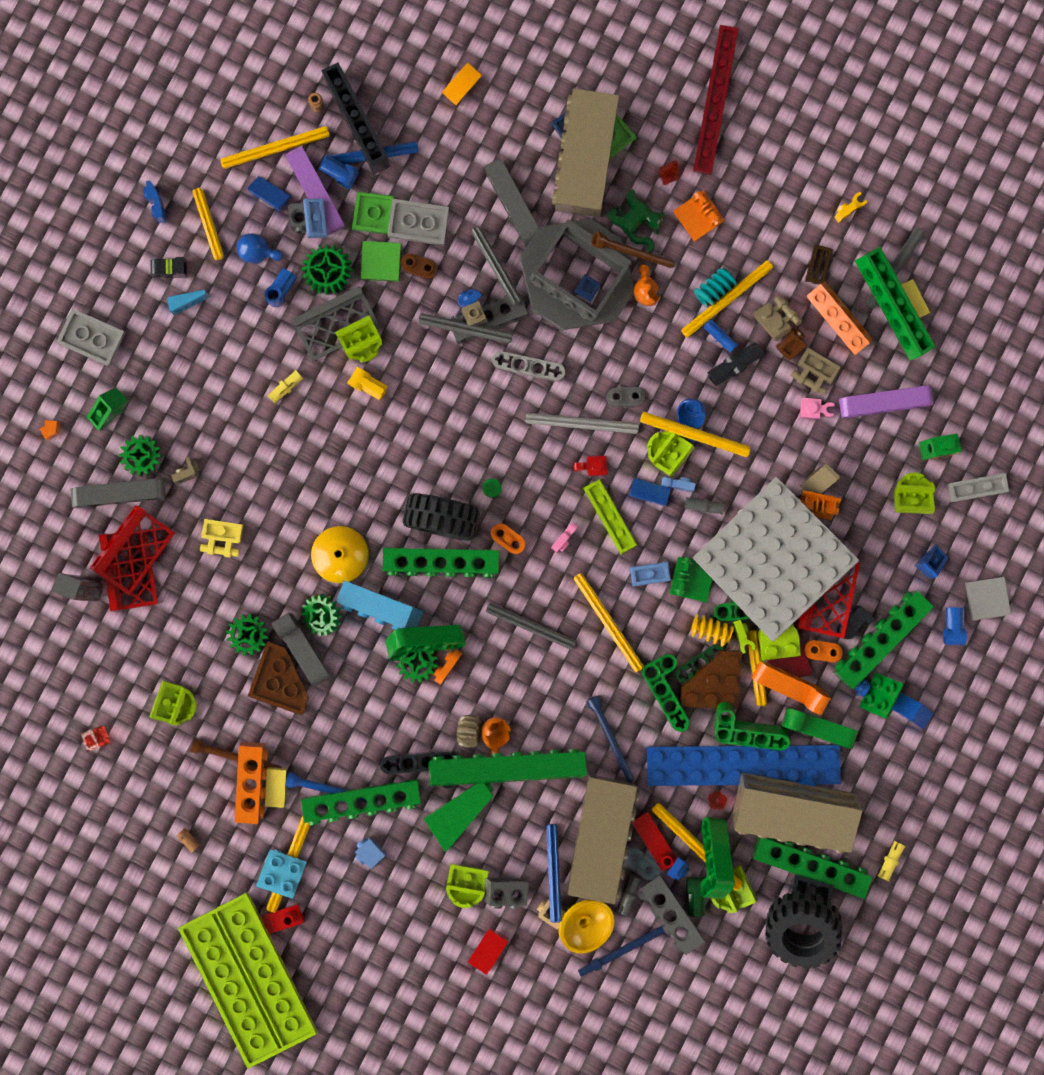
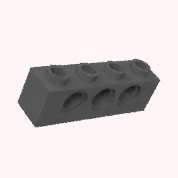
[451,293,528,345]
[52,573,103,602]
[640,874,705,955]

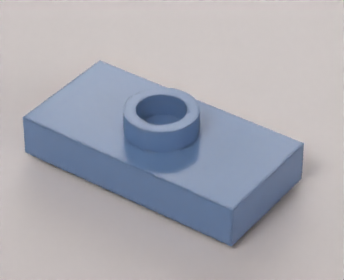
[303,199,327,238]
[630,562,671,587]

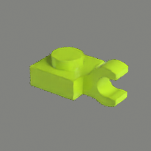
[732,620,755,654]

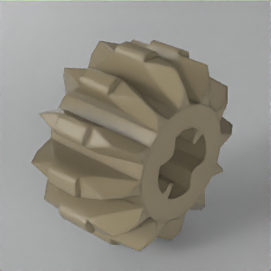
[457,715,482,748]

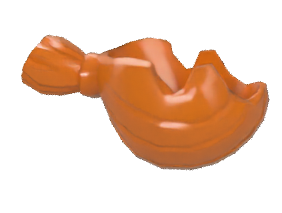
[633,264,661,306]
[481,717,511,757]

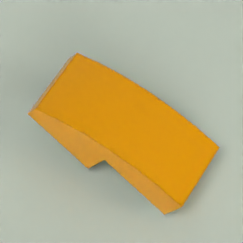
[442,62,482,105]

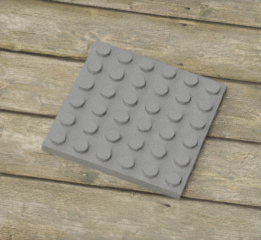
[693,477,859,642]

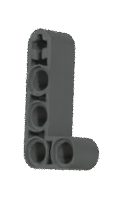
[272,612,331,687]

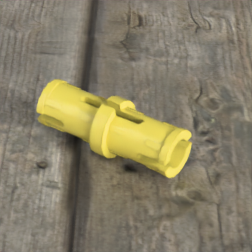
[267,370,303,404]
[878,841,906,882]

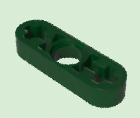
[675,645,724,683]

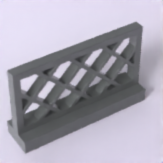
[291,286,380,361]

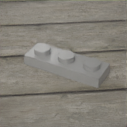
[947,473,1009,503]

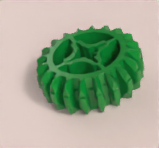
[301,243,353,295]

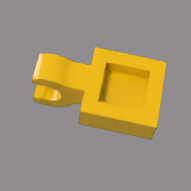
[834,192,868,223]

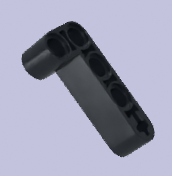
[380,750,456,789]

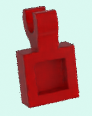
[573,456,607,476]

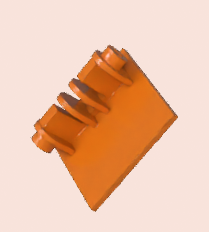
[673,190,725,242]
[799,490,841,520]

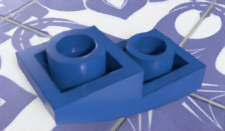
[143,180,166,223]
[458,288,482,308]
[667,857,690,880]

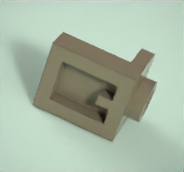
[462,301,488,326]
[171,456,200,484]

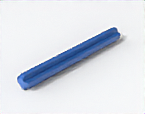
[330,142,419,164]
[546,824,562,923]

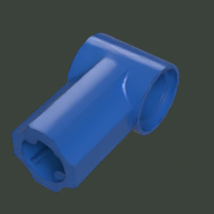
[319,154,359,189]
[264,268,297,307]
[943,607,967,645]

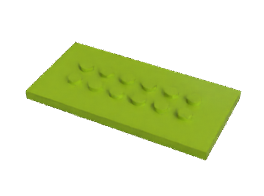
[178,892,318,1069]

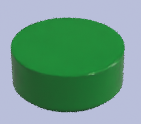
[482,479,502,498]

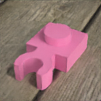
[800,398,835,419]
[551,523,578,553]

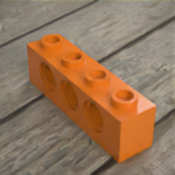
[806,281,874,355]
[235,742,268,824]

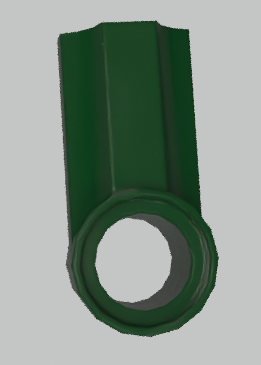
[686,877,706,917]

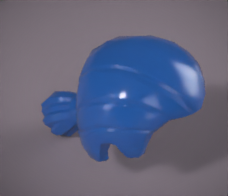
[236,233,282,264]
[677,398,707,442]

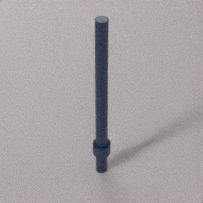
[578,924,666,977]

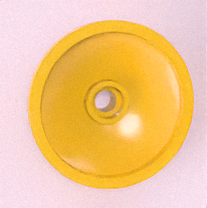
[311,526,369,583]
[559,899,614,953]

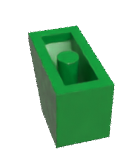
[87,387,128,431]

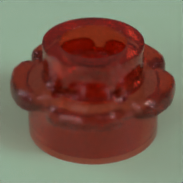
[708,791,727,810]

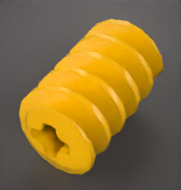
[691,613,734,647]

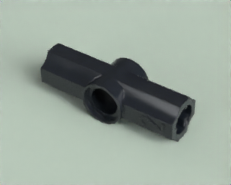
[707,342,764,387]

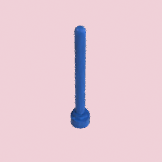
[285,772,378,803]

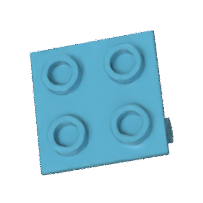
[256,849,307,899]

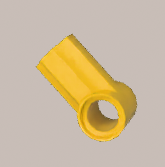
[347,367,388,401]

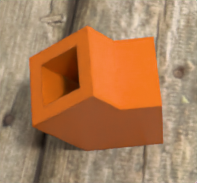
[40,420,60,440]

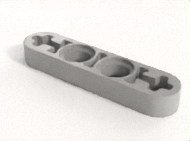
[492,351,565,382]

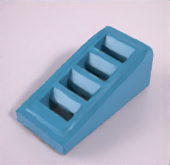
[167,290,209,315]

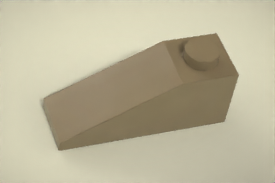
[799,464,840,494]

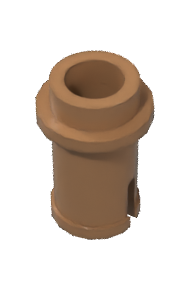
[308,93,324,112]
[176,828,201,853]

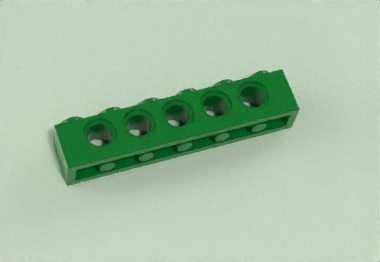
[855,247,936,360]
[382,548,499,578]
[833,591,934,689]
[301,779,421,825]
[751,837,872,899]

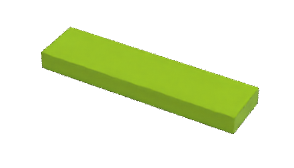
[583,479,637,555]

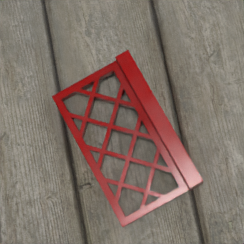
[89,505,175,596]
[99,529,158,612]
[798,562,860,638]

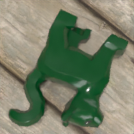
[606,189,665,253]

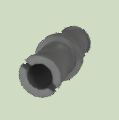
[684,497,725,515]
[618,874,642,916]

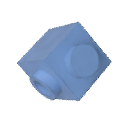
[355,837,387,869]

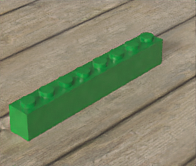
[428,749,587,786]

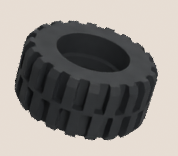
[402,493,480,541]
[765,891,842,969]

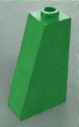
[424,783,494,852]

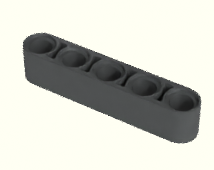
[483,158,539,247]
[70,479,166,508]

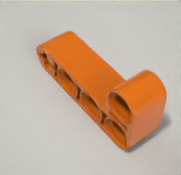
[751,660,831,715]

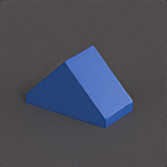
[914,544,949,579]
[891,693,934,730]

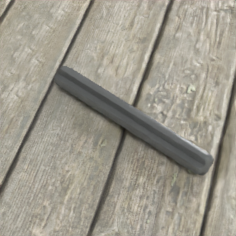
[471,226,522,306]
[865,228,925,309]
[419,313,513,343]
[486,603,576,650]

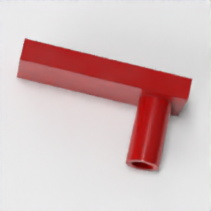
[631,811,677,872]
[260,903,305,934]

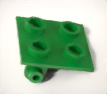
[669,557,712,603]
[859,673,904,719]

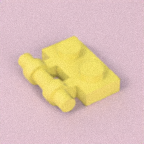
[200,519,243,558]

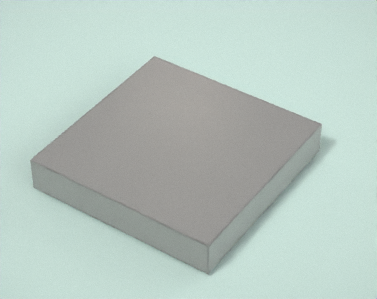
[965,577,1011,621]

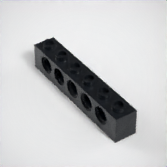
[321,62,390,175]

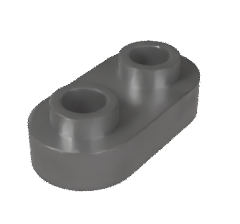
[606,387,645,407]

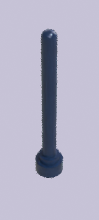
[585,695,634,783]

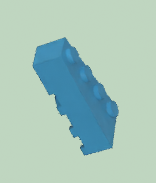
[336,581,424,630]

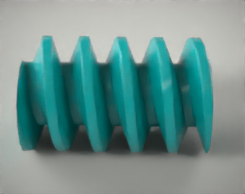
[694,267,737,307]

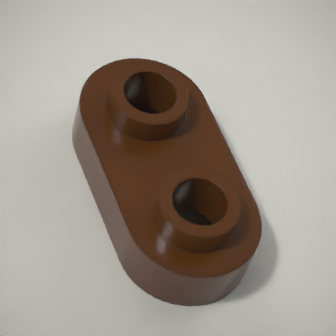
[401,254,438,280]

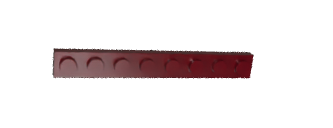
[693,25,739,176]

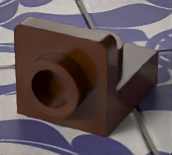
[776,326,807,361]

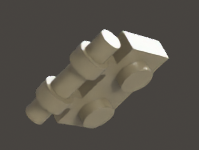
[753,296,802,341]
[791,348,841,395]

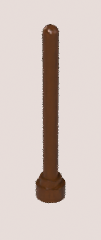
[592,232,675,268]
[190,737,282,768]

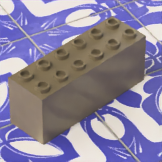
[552,89,619,218]
[732,772,862,853]
[567,774,639,904]

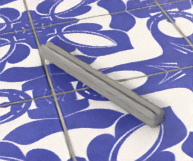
[525,413,639,434]

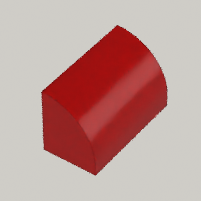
[468,928,509,975]

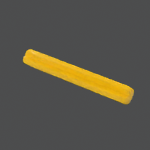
[193,188,225,260]
[746,630,767,706]

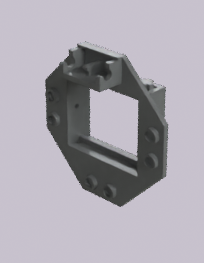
[520,219,634,332]

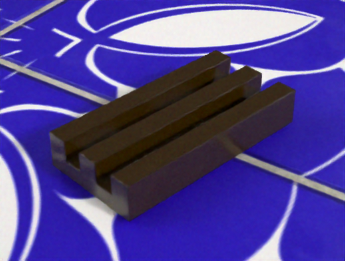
[804,244,833,285]

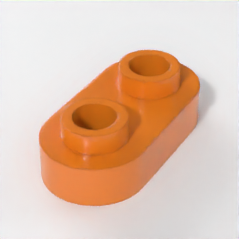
[491,523,525,554]
[804,640,843,662]
[433,649,462,685]

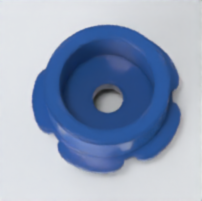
[854,679,871,697]

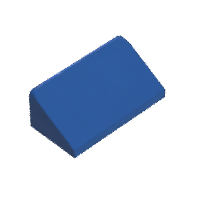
[247,176,291,212]
[629,478,671,507]

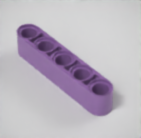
[285,146,345,235]
[839,385,934,418]

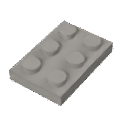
[387,199,449,246]
[56,308,126,367]

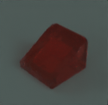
[658,160,680,185]
[81,726,110,752]

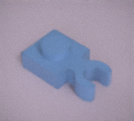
[661,477,696,493]

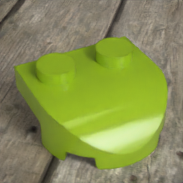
[335,315,382,362]
[647,431,695,478]
[893,472,935,514]
[758,624,801,661]
[149,680,196,726]
[446,863,489,908]
[711,865,758,913]

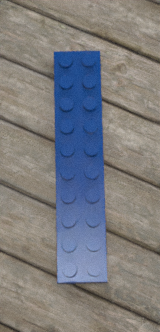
[646,745,841,786]

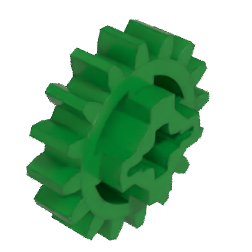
[119,435,162,477]
[301,594,342,636]
[226,614,269,656]
[396,651,438,683]

